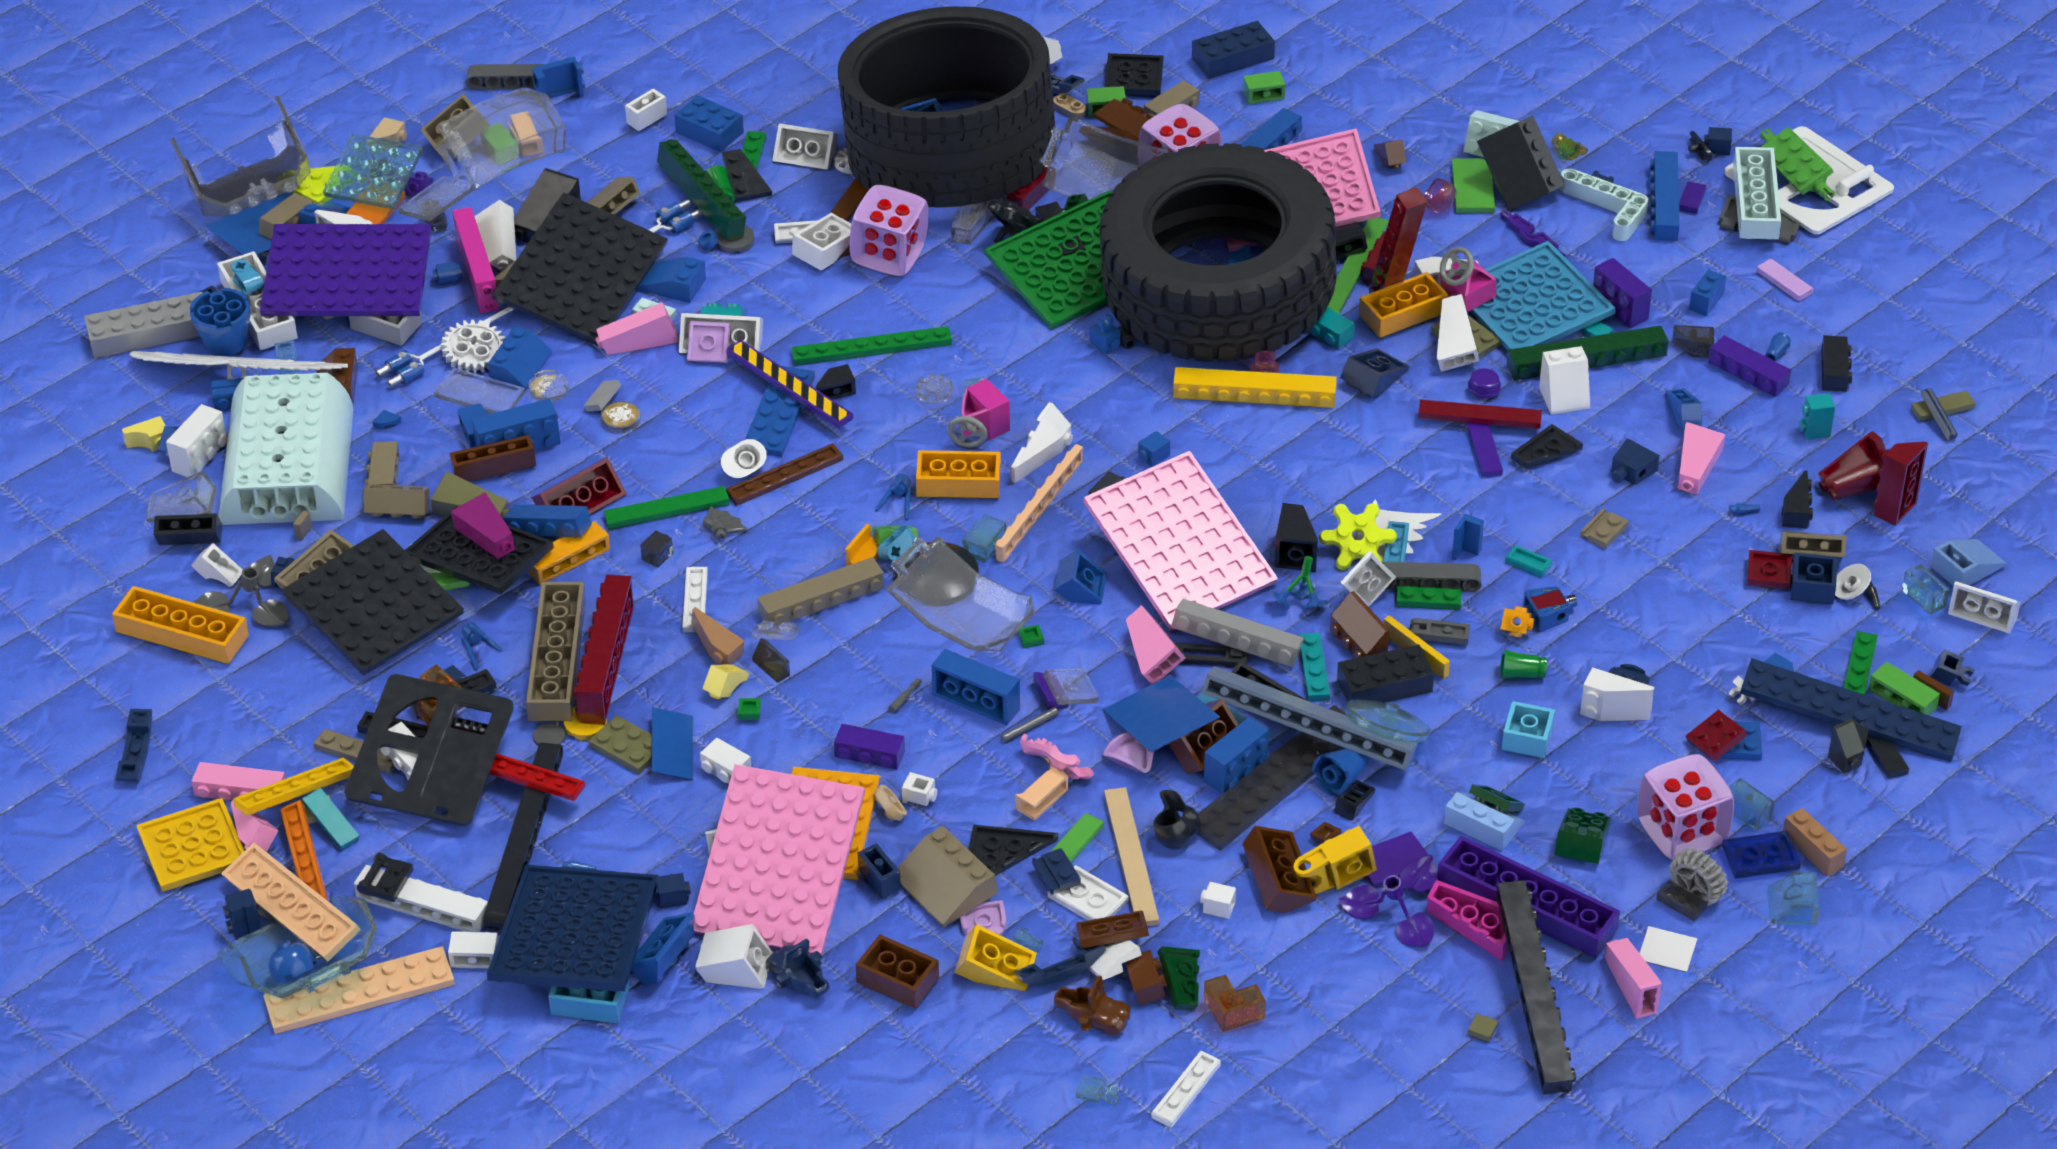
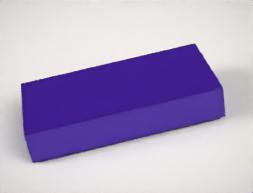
[1679,181,1707,214]

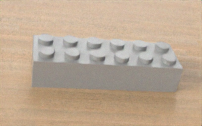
[84,292,203,359]

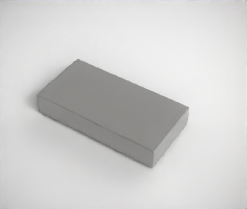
[583,380,621,412]

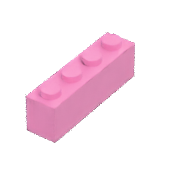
[192,762,286,806]

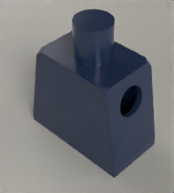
[1611,438,1660,484]

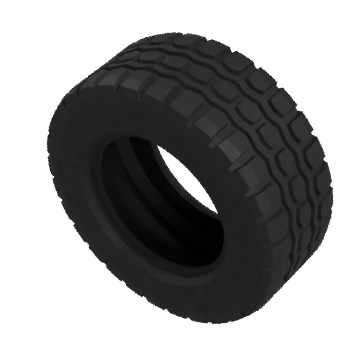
[1099,143,1337,362]

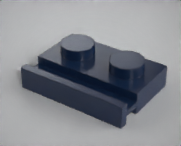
[1032,848,1081,895]

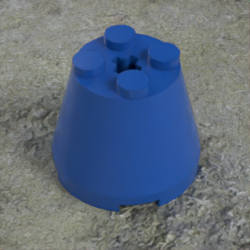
[190,288,251,357]

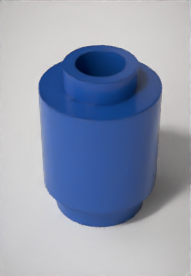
[432,261,462,284]

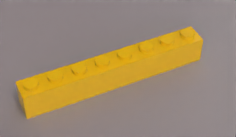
[1173,367,1337,408]

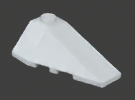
[1011,402,1073,483]

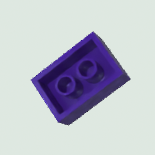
[1593,258,1652,328]

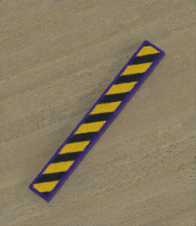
[726,340,854,429]

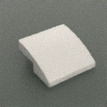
[1087,940,1141,980]

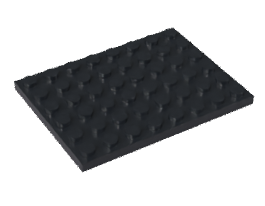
[492,192,668,346]

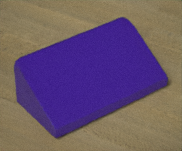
[1033,672,1069,710]

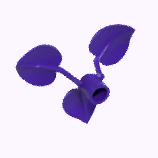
[1339,855,1438,947]

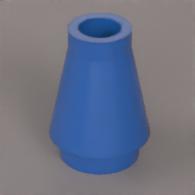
[1765,332,1791,361]

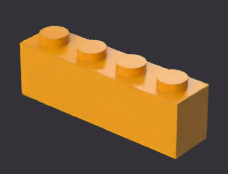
[527,521,610,585]

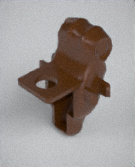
[1054,975,1131,1036]

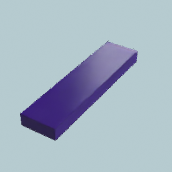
[1466,422,1503,477]

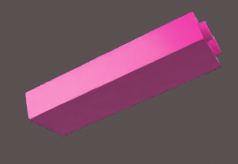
[452,207,499,313]

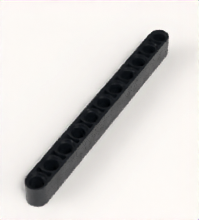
[484,742,563,929]

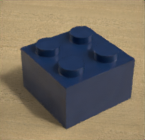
[1790,552,1838,604]

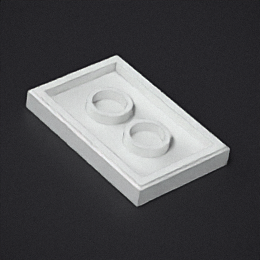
[1048,865,1129,920]

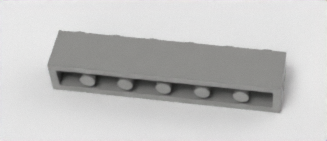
[1171,598,1304,667]

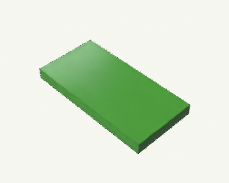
[1452,158,1495,213]

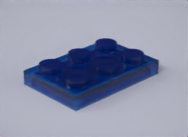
[1722,830,1801,879]

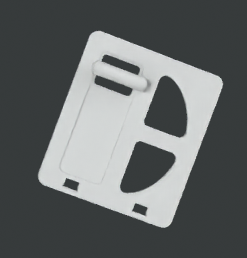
[1725,126,1894,234]

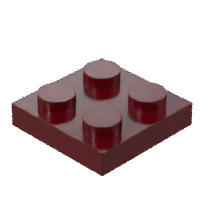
[1747,550,1792,589]
[1685,709,1748,762]

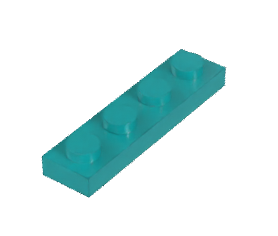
[1299,633,1330,701]

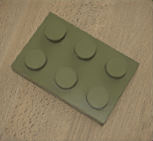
[1431,316,1501,359]
[588,715,652,775]

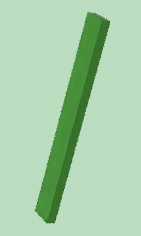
[1328,217,1389,314]

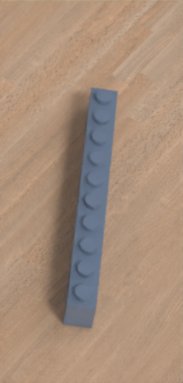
[1201,666,1418,770]

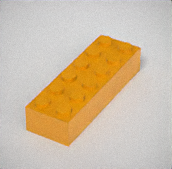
[112,586,249,664]

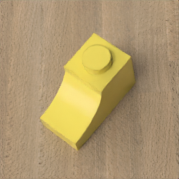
[122,416,166,452]
[702,664,749,700]

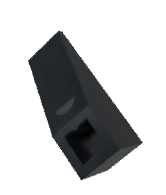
[1781,470,1813,528]

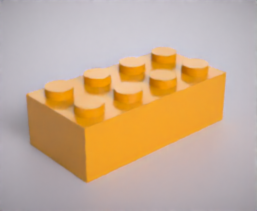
[1359,272,1448,338]
[916,450,1001,498]

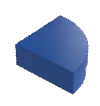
[372,410,401,428]

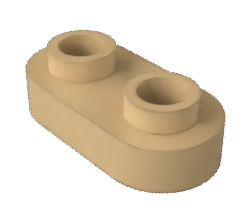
[1053,93,1086,119]
[874,785,907,821]

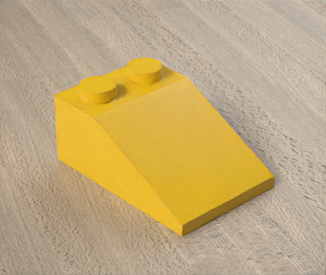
[954,924,1037,991]

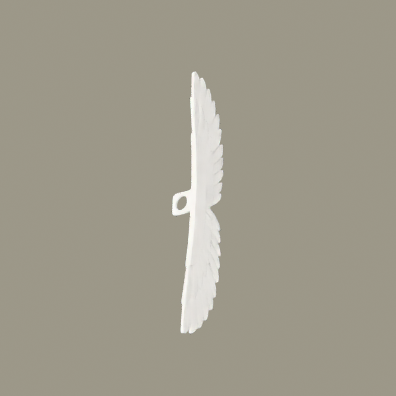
[130,351,348,380]

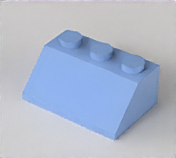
[1444,792,1525,851]

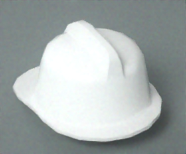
[721,439,766,478]

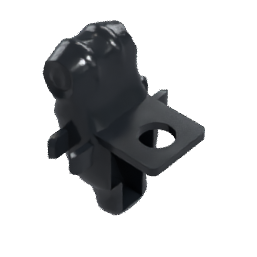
[987,200,1042,243]

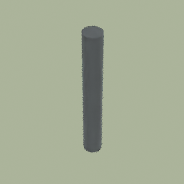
[1000,707,1059,743]

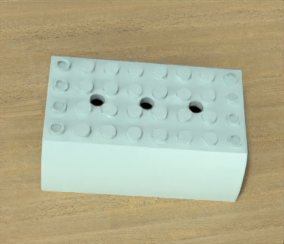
[219,373,353,525]

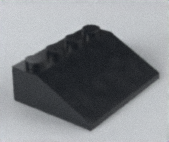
[1477,116,1565,211]

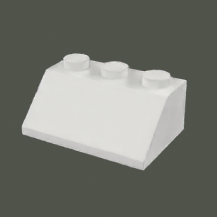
[772,123,839,170]
[1948,581,2021,634]

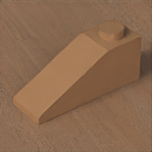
[691,607,745,665]

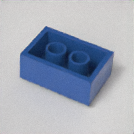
[675,95,744,152]
[1204,717,1269,795]

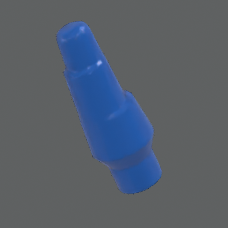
[1729,503,1761,515]
[562,860,596,870]

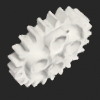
[441,320,505,374]

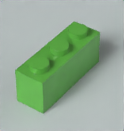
[1868,662,1940,715]

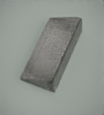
[752,638,790,683]

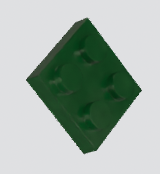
[1469,784,1525,814]

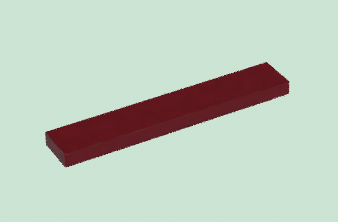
[1418,399,1542,429]

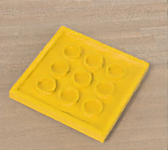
[136,798,245,892]

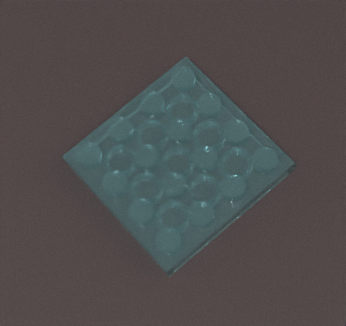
[323,134,423,209]

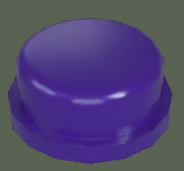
[1468,368,1501,399]

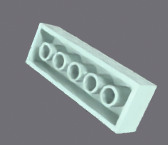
[1733,147,1781,240]

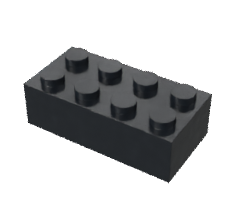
[1337,644,1434,710]

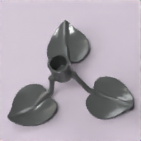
[192,555,288,627]

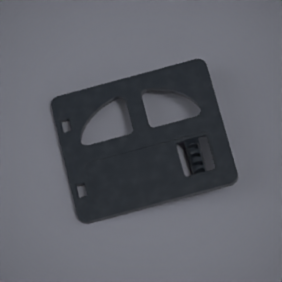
[344,674,514,826]

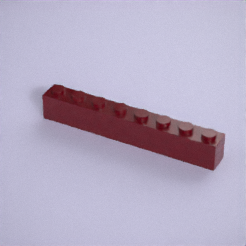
[1369,187,1428,294]

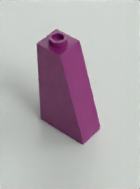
[451,492,515,559]

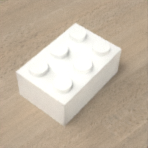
[166,404,227,479]

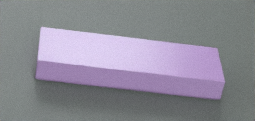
[1756,259,1814,301]

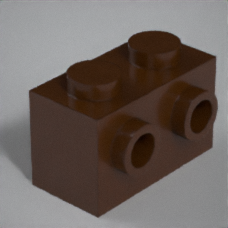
[1125,950,1167,1006]

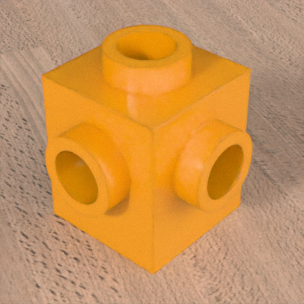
[1500,606,1534,637]

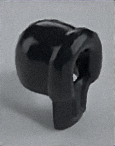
[1153,790,1202,849]

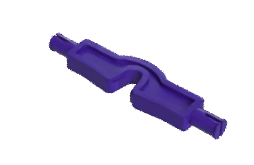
[1500,209,1566,257]

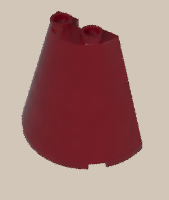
[1818,431,1886,500]

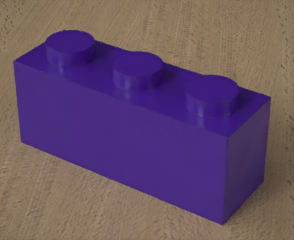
[834,724,905,770]

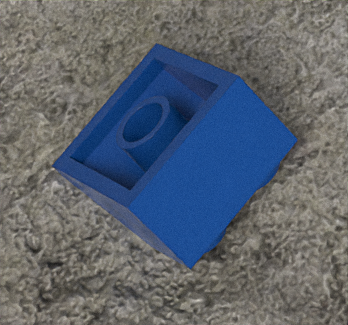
[1054,549,1107,604]

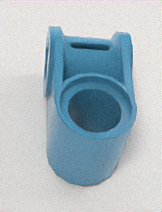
[231,260,264,296]
[877,525,919,561]

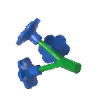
[1270,556,1328,609]

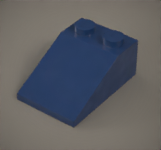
[1340,348,1410,397]

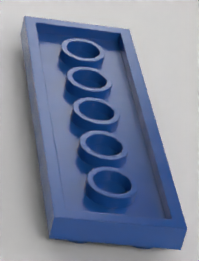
[745,366,815,457]

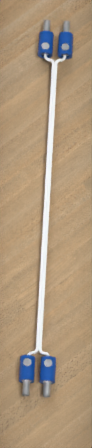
[375,199,703,387]

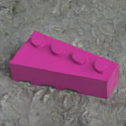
[1427,880,1508,961]

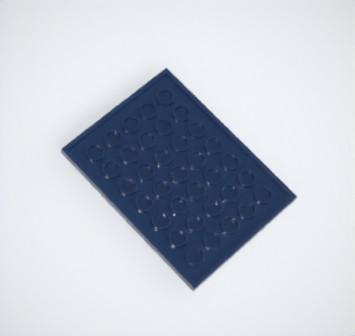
[487,865,659,992]

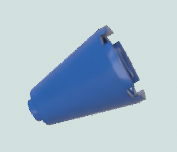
[1312,748,1371,795]

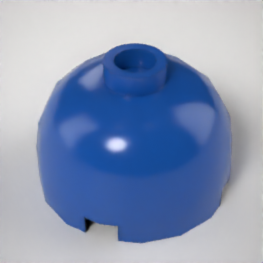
[269,940,317,983]

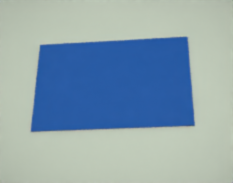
[204,191,293,255]
[1103,675,1220,752]

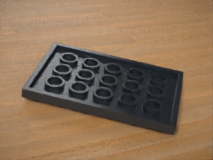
[405,506,554,594]

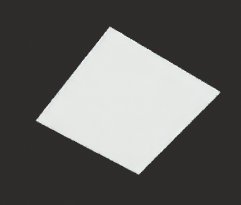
[1640,926,1697,972]

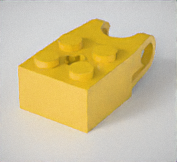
[1294,826,1377,894]

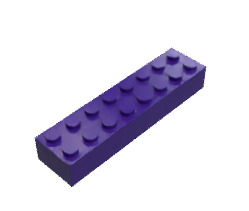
[1437,836,1620,958]

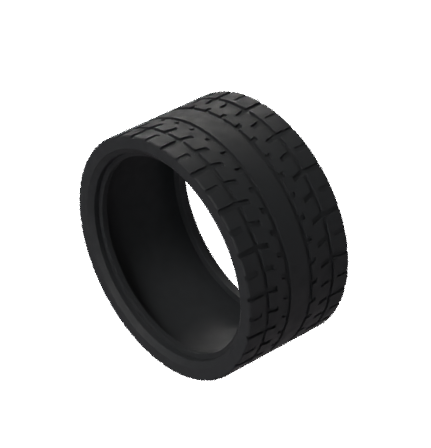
[838,6,1057,208]

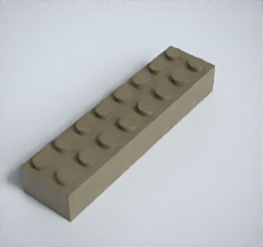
[526,582,586,721]

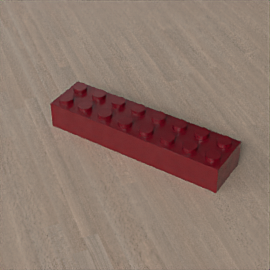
[573,574,634,725]

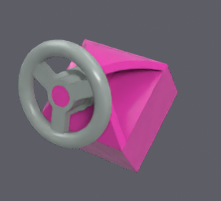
[1440,247,1496,312]
[947,378,1010,448]

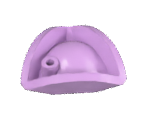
[1103,732,1153,773]

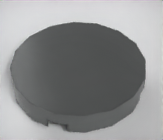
[716,225,754,254]

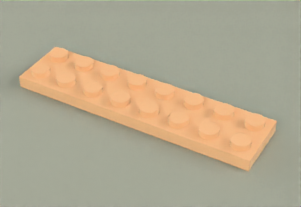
[221,843,361,962]
[263,946,455,1034]

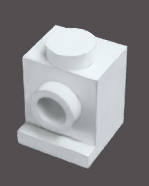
[902,772,937,806]

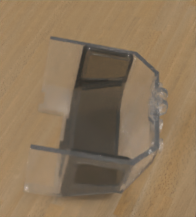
[170,96,311,217]

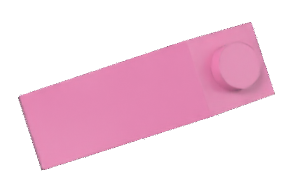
[231,800,279,852]

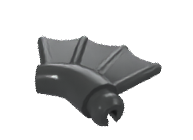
[702,507,747,541]

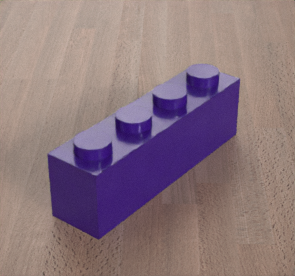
[1709,335,1791,397]

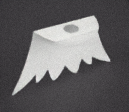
[1354,499,1441,561]

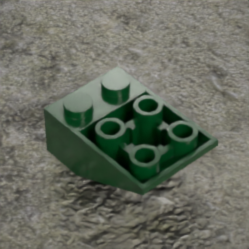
[1554,807,1612,864]

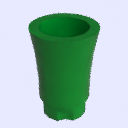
[705,165,735,202]
[1500,649,1547,679]

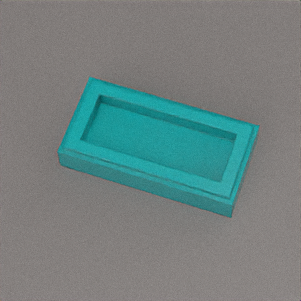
[1505,545,1552,578]

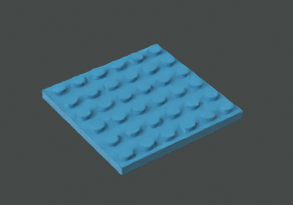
[1469,241,1615,351]

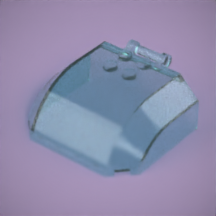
[217,894,377,999]

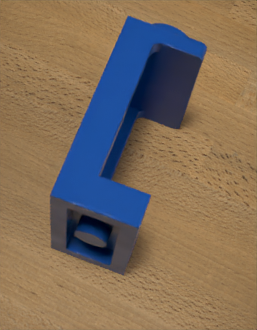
[532,57,585,108]

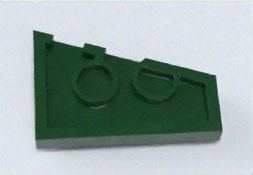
[1157,946,1200,1011]

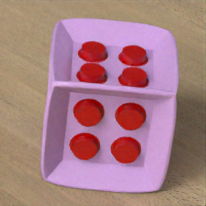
[1139,104,1221,165]
[850,185,928,276]
[1637,754,1734,860]

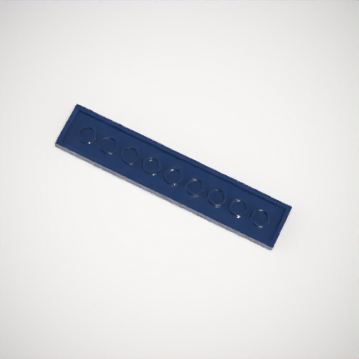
[1740,658,1962,762]

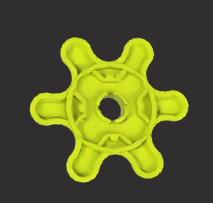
[1319,503,1397,571]

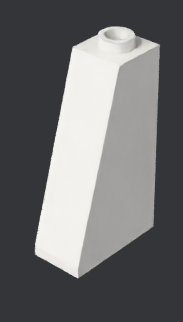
[474,200,516,271]
[1437,294,1480,372]

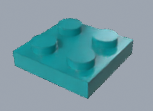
[701,303,746,316]

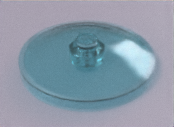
[1345,700,1431,742]

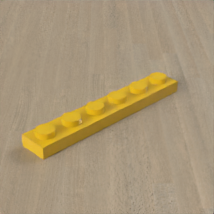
[234,758,354,816]

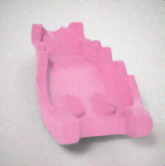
[1020,734,1094,779]

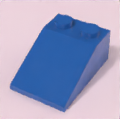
[637,257,706,303]

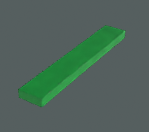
[603,486,730,529]

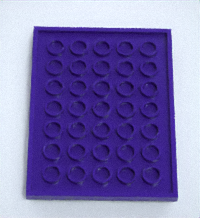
[260,224,432,316]

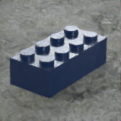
[1192,21,1275,79]

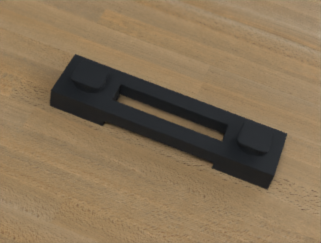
[1174,643,1248,668]

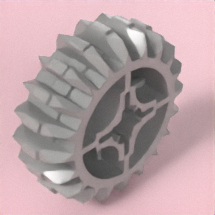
[1669,848,1728,906]

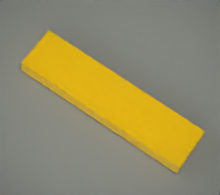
[1384,615,1450,680]

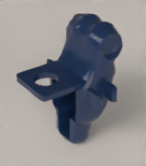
[766,938,829,998]

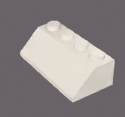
[679,313,763,353]

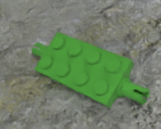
[1760,127,1835,201]

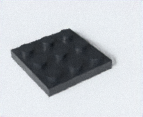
[1105,53,1164,96]

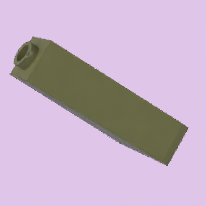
[430,472,510,522]

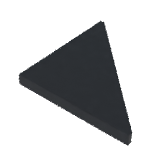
[968,824,1058,876]

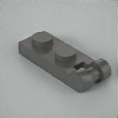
[1410,618,1470,645]

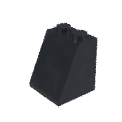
[1274,503,1318,572]

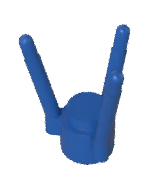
[875,474,913,520]
[462,622,502,670]

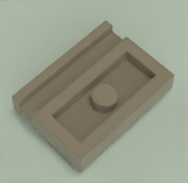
[1580,508,1629,550]

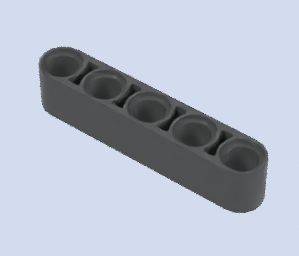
[466,64,544,89]
[1383,562,1482,592]

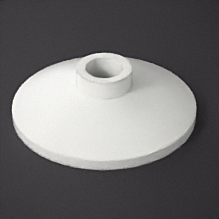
[1835,564,1871,600]

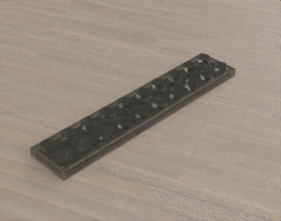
[1197,705,1355,851]

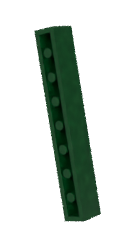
[657,139,746,240]
[1506,325,1669,380]

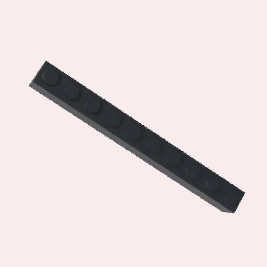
[1496,880,1576,1094]

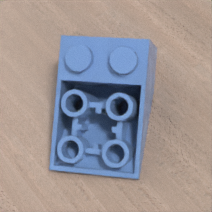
[1930,539,2007,586]

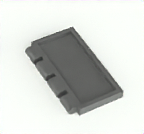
[1718,195,1800,244]

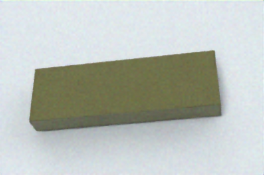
[1911,390,1976,422]

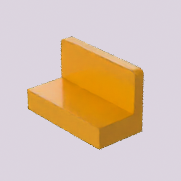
[845,524,879,566]

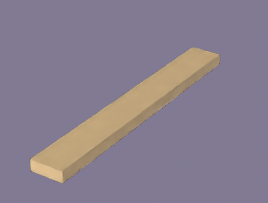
[1104,787,1159,926]

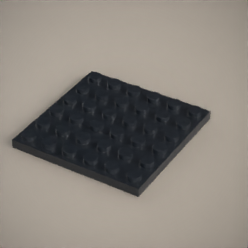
[282,529,464,676]

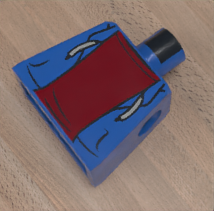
[1523,586,1578,632]

